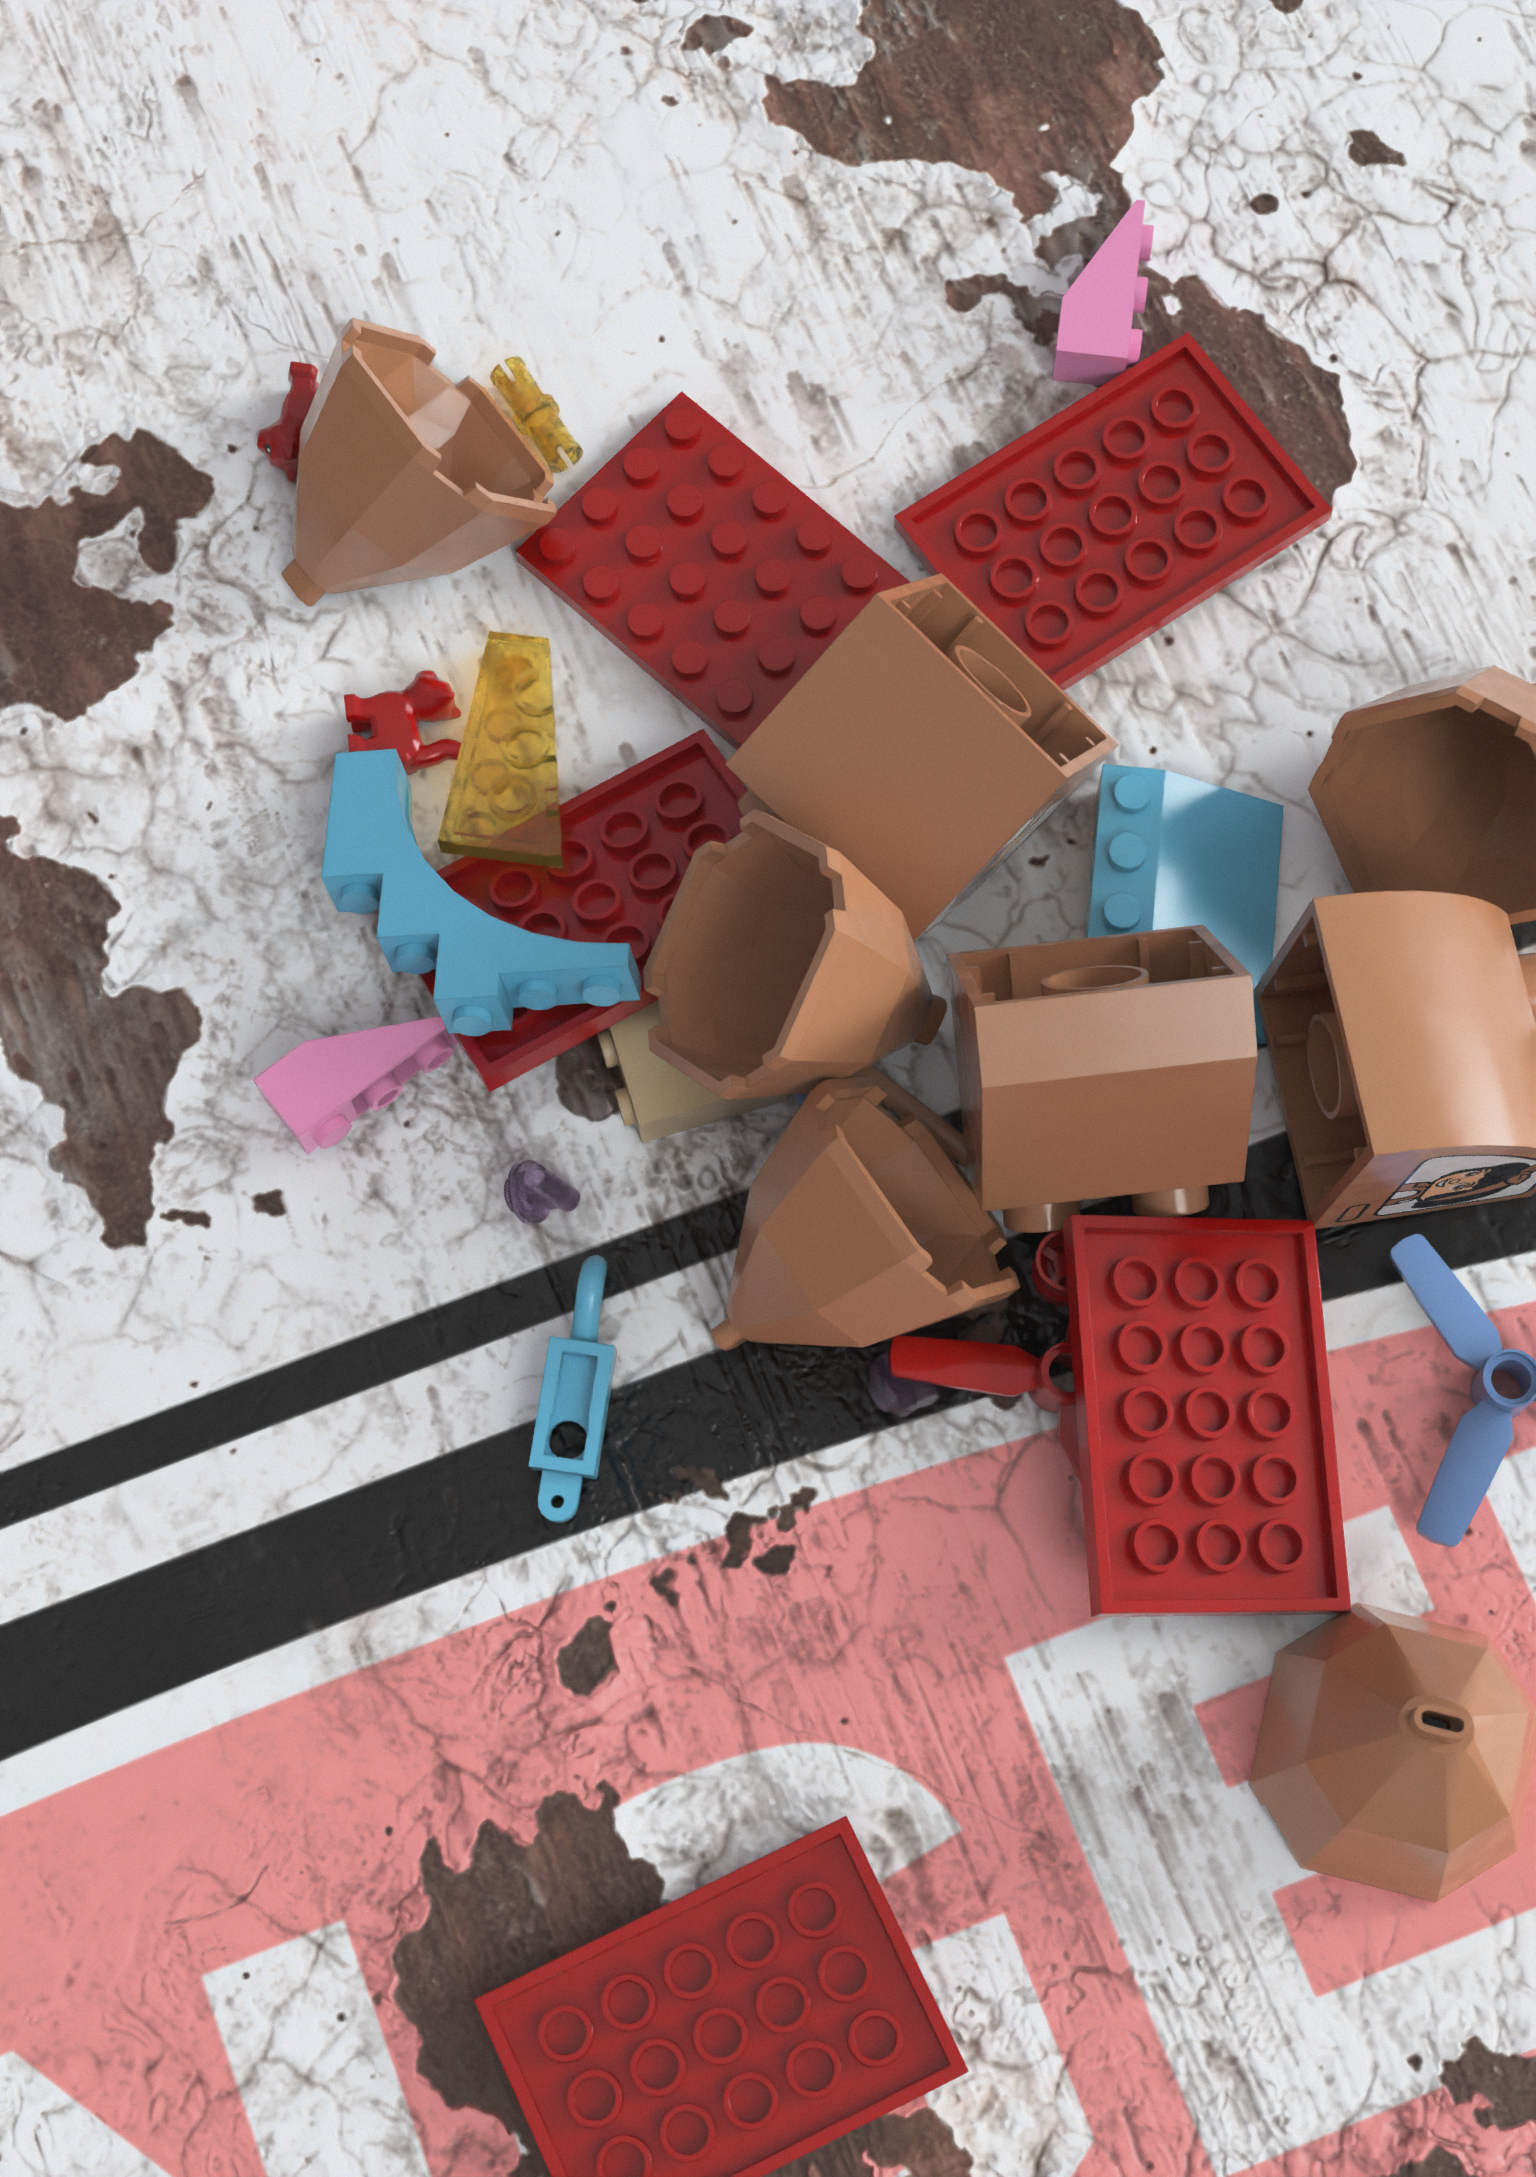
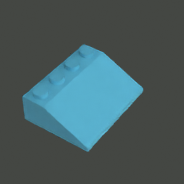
[1084,764,1284,1044]

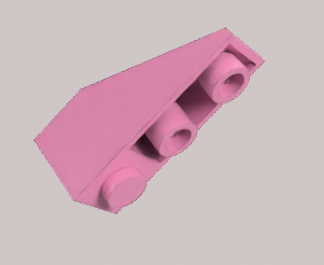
[1052,200,1154,386]
[253,1016,458,1155]

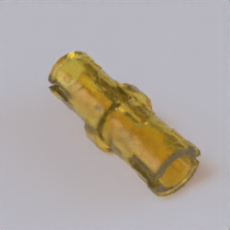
[490,356,583,473]

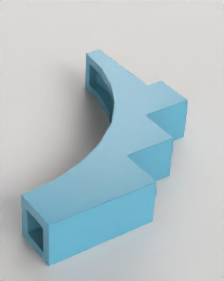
[321,749,641,1036]

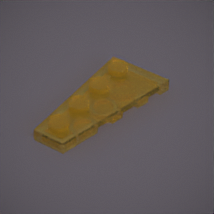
[438,631,563,868]

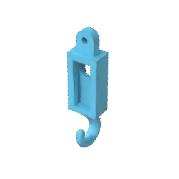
[529,1255,617,1523]

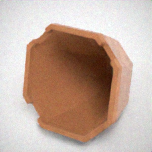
[281,317,557,607]
[1308,665,1536,925]
[643,809,947,1100]
[711,1075,1020,1351]
[1248,1602,1536,1903]

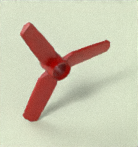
[887,1323,1081,1482]

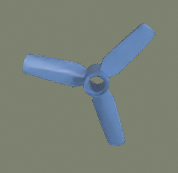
[1389,1234,1536,1547]

